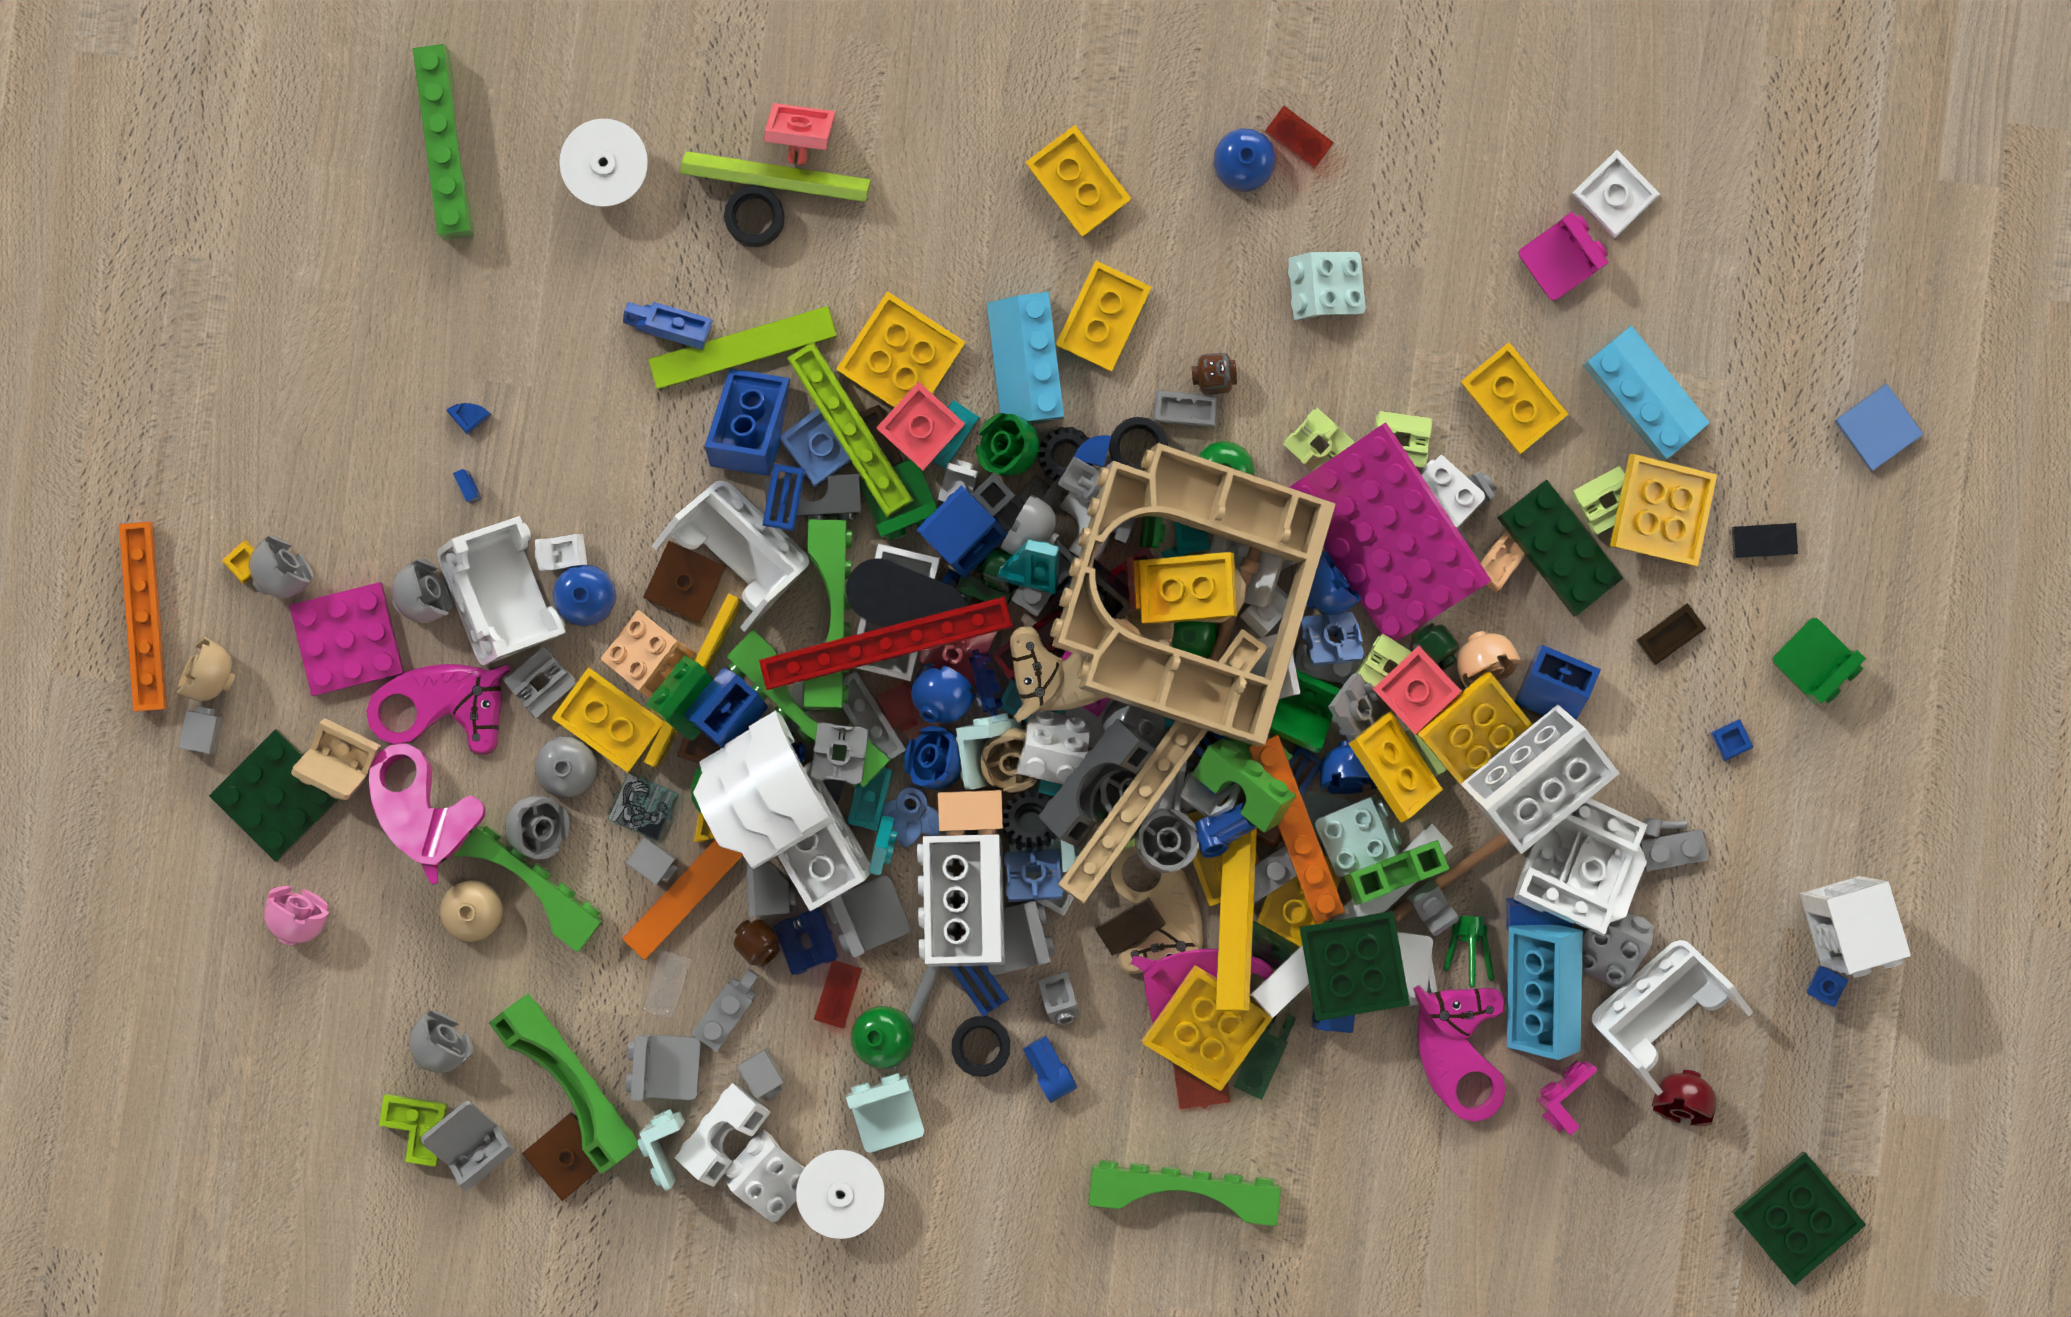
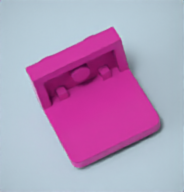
[1518,211,1609,301]
[1536,1060,1597,1136]

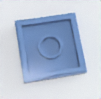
[1834,384,1923,471]
[780,408,852,488]

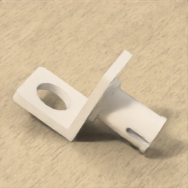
[1180,771,1241,817]

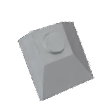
[747,861,797,916]

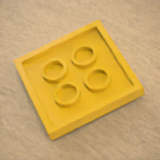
[836,291,966,408]
[1610,454,1717,566]
[1417,670,1533,796]
[1142,965,1274,1091]

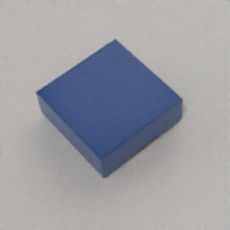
[453,469,481,503]
[1710,719,1753,761]

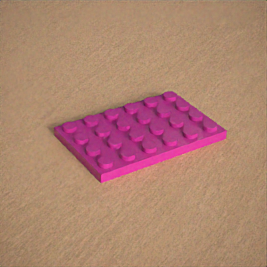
[1289,422,1491,642]

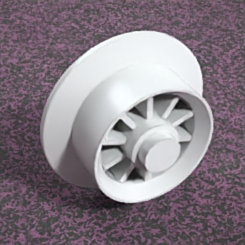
[559,119,648,207]
[796,1150,885,1239]

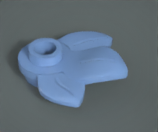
[883,786,940,847]

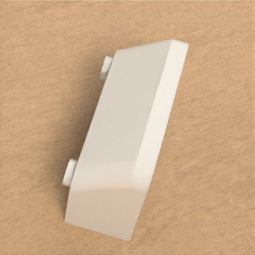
[652,481,809,632]
[1592,940,1753,1096]

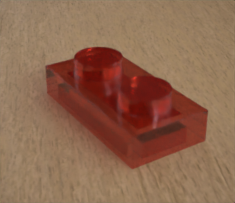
[1265,106,1334,169]
[814,959,863,1029]

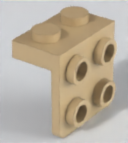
[291,718,381,800]

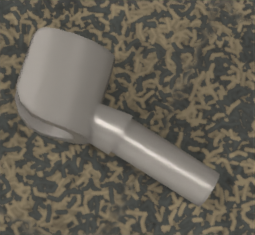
[1643,818,1687,837]

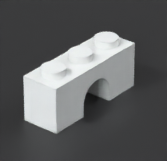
[675,1083,771,1187]

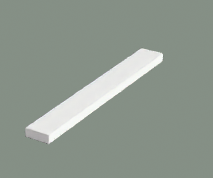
[1250,824,1453,1018]

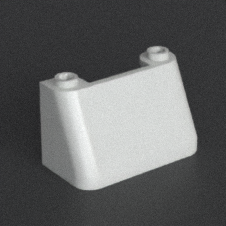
[437,516,566,665]

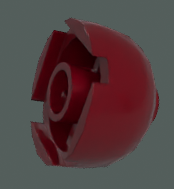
[1652,1070,1717,1126]

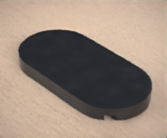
[846,558,967,627]

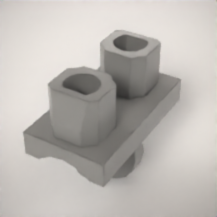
[1058,457,1100,502]

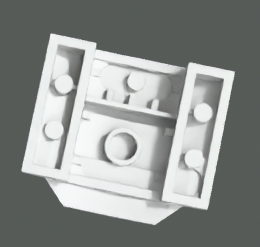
[693,710,835,869]
[1514,798,1647,936]

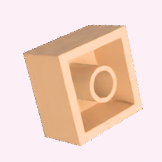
[938,789,1003,836]

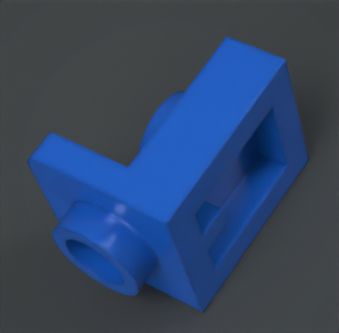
[1806,966,1849,1007]

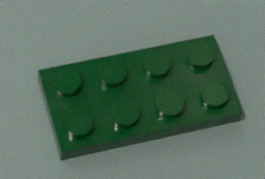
[1497,479,1623,617]

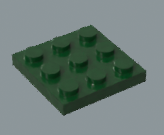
[209,729,340,862]
[1299,911,1410,1021]
[1731,1151,1866,1286]

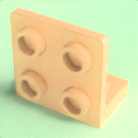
[601,610,696,698]

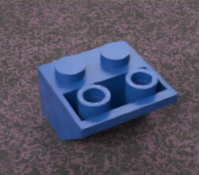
[917,485,1008,579]
[1514,645,1601,720]
[683,667,768,749]

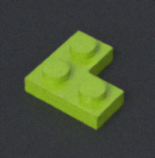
[379,1094,448,1167]

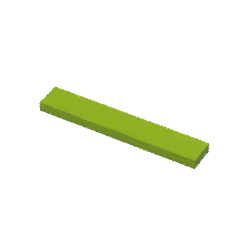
[680,151,871,202]
[648,306,837,390]
[787,342,913,518]

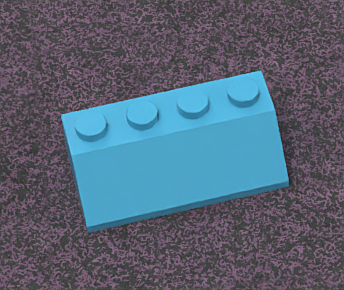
[987,292,1064,424]
[1582,325,1710,461]
[1507,924,1583,1060]

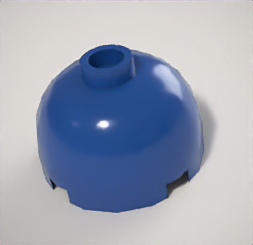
[1213,128,1276,192]
[1306,552,1361,615]
[553,564,617,627]
[911,663,976,723]
[904,725,962,790]
[1320,740,1377,794]

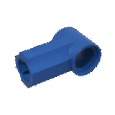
[1194,803,1256,858]
[1023,1036,1078,1103]

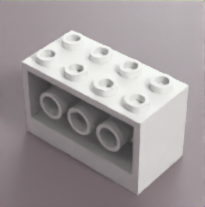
[1461,705,1620,854]
[777,761,871,911]
[917,835,1005,967]
[1800,876,1911,978]

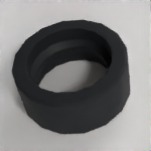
[724,185,785,248]
[1108,417,1168,471]
[951,1016,1011,1077]

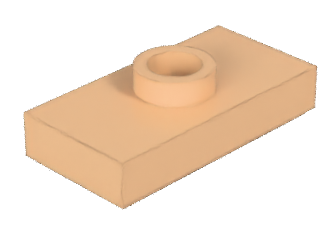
[1480,529,1526,593]

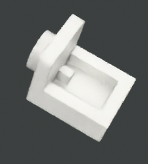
[535,534,587,571]

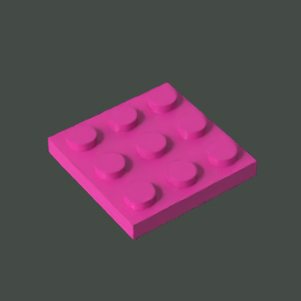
[289,582,405,696]

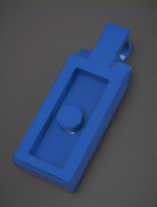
[623,302,713,350]

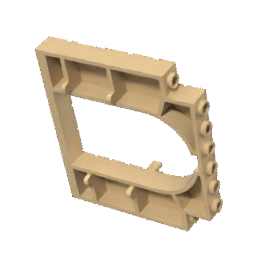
[1050,443,1336,747]

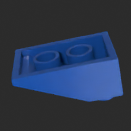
[704,369,790,476]

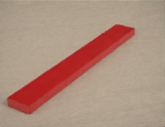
[759,596,1013,691]

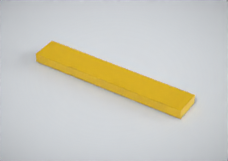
[644,593,743,768]
[1216,827,1257,1011]

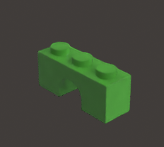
[1192,738,1296,833]
[1344,840,1449,905]

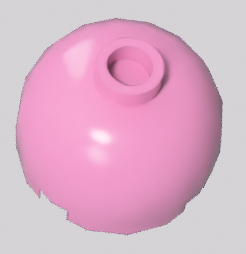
[264,886,329,945]

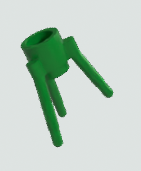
[1443,916,1494,988]

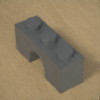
[765,474,862,524]

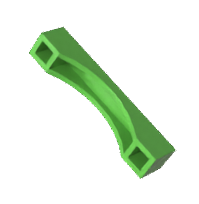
[413,44,474,240]
[803,519,852,712]
[726,629,891,788]
[452,825,604,952]
[489,993,639,1174]
[1088,1160,1281,1226]

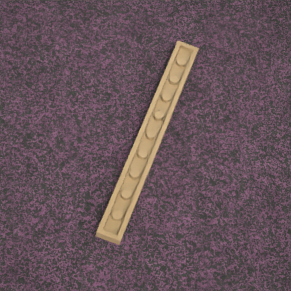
[1057,629,1268,904]

